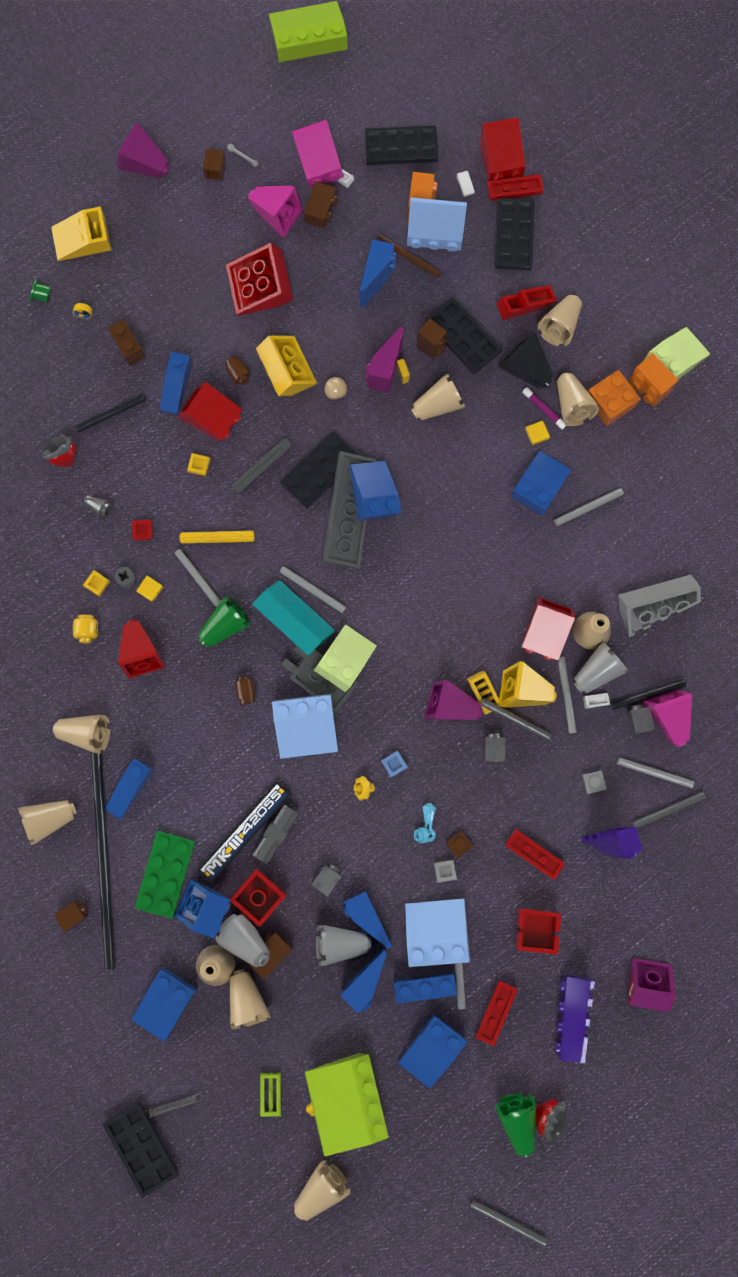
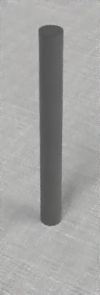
[480,698,552,741]
[632,792,706,829]
[470,1199,547,1247]

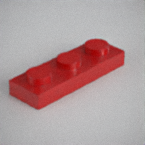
[487,174,544,201]
[504,829,565,880]
[475,980,518,1046]

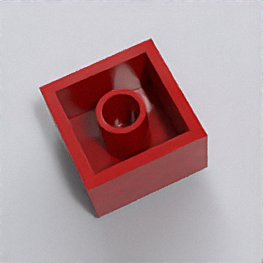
[230,869,287,927]

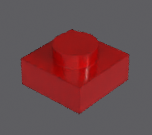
[132,520,153,541]

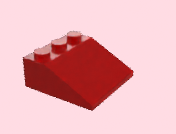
[226,243,293,316]

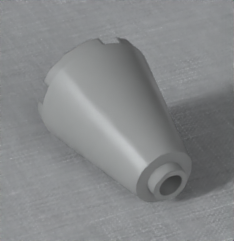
[574,641,629,693]
[215,912,270,967]
[316,925,371,966]

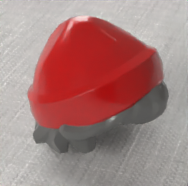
[41,434,76,467]
[536,1099,568,1142]

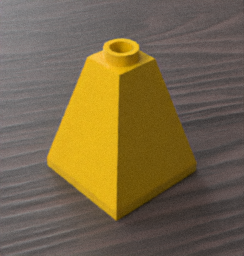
[498,661,557,708]

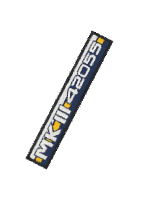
[198,781,291,883]

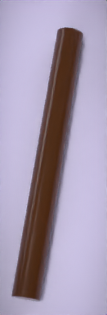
[378,235,442,278]

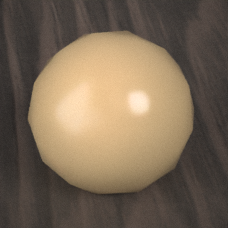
[324,377,348,400]

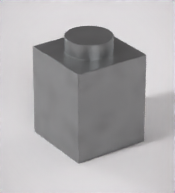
[627,705,655,735]
[484,734,505,762]
[312,864,342,897]

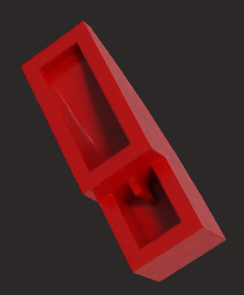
[496,285,557,320]

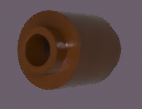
[225,356,250,385]
[234,676,256,705]

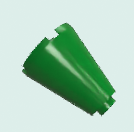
[198,596,252,647]
[495,1093,536,1157]

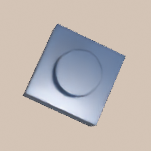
[381,751,408,778]

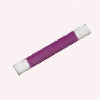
[522,387,567,430]

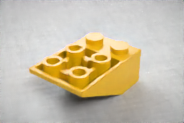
[51,206,112,261]

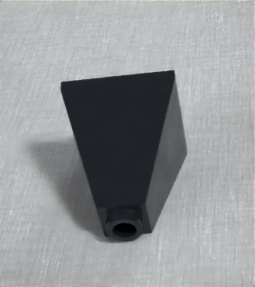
[498,333,553,389]

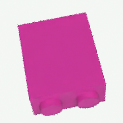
[292,120,344,189]

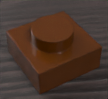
[446,831,473,858]

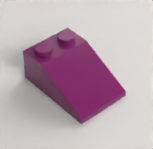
[365,327,404,393]

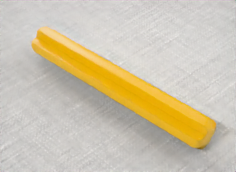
[179,531,255,543]

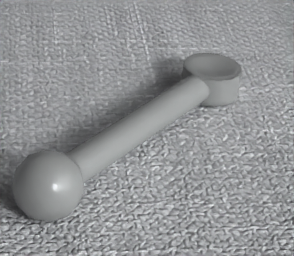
[227,144,259,167]

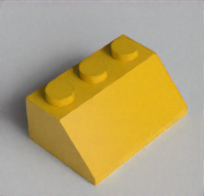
[256,336,317,396]

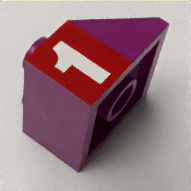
[628,958,676,1012]

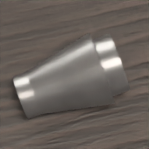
[84,495,113,518]

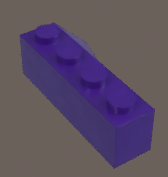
[581,826,643,859]
[555,975,595,1063]

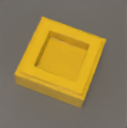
[396,359,410,384]
[525,421,550,446]
[187,453,211,476]
[83,570,111,597]
[136,576,163,602]

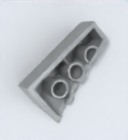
[618,575,701,637]

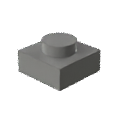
[582,770,607,794]

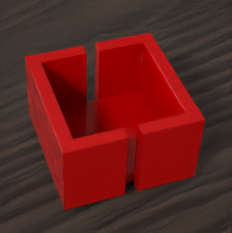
[515,908,561,955]

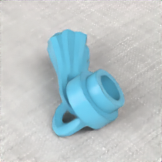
[414,803,436,843]

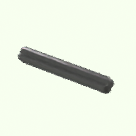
[232,438,291,493]

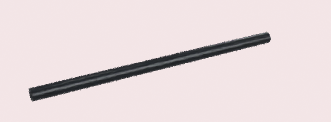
[91,751,115,970]

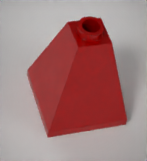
[118,620,166,679]

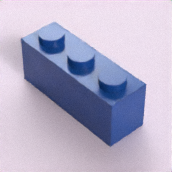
[393,972,457,1004]

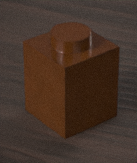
[203,149,226,181]
[54,900,89,932]

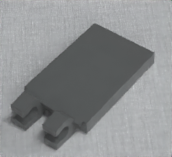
[281,646,359,714]

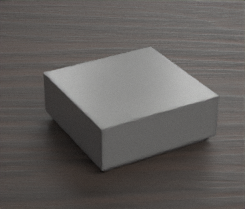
[434,860,457,883]

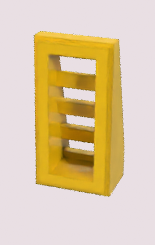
[467,671,499,715]

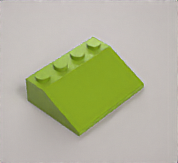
[269,1,348,62]
[305,1053,389,1156]

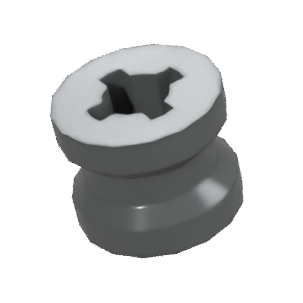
[114,567,136,588]

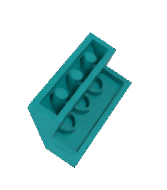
[252,580,335,657]

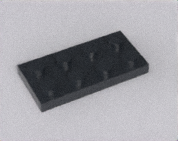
[365,125,438,165]
[495,198,535,271]
[425,297,502,375]
[280,431,358,509]
[102,1100,179,1198]

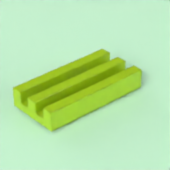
[260,1072,281,1117]

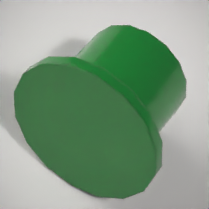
[30,278,51,303]

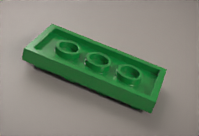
[134,831,196,919]

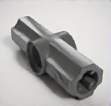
[253,805,299,864]

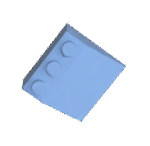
[407,198,467,251]
[272,694,338,759]
[405,899,471,967]

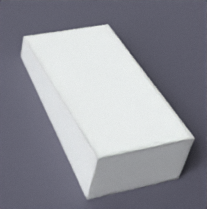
[338,169,354,188]
[457,171,475,197]
[583,693,610,709]

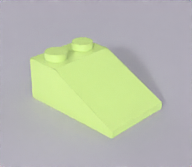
[644,327,710,379]
[314,624,377,692]

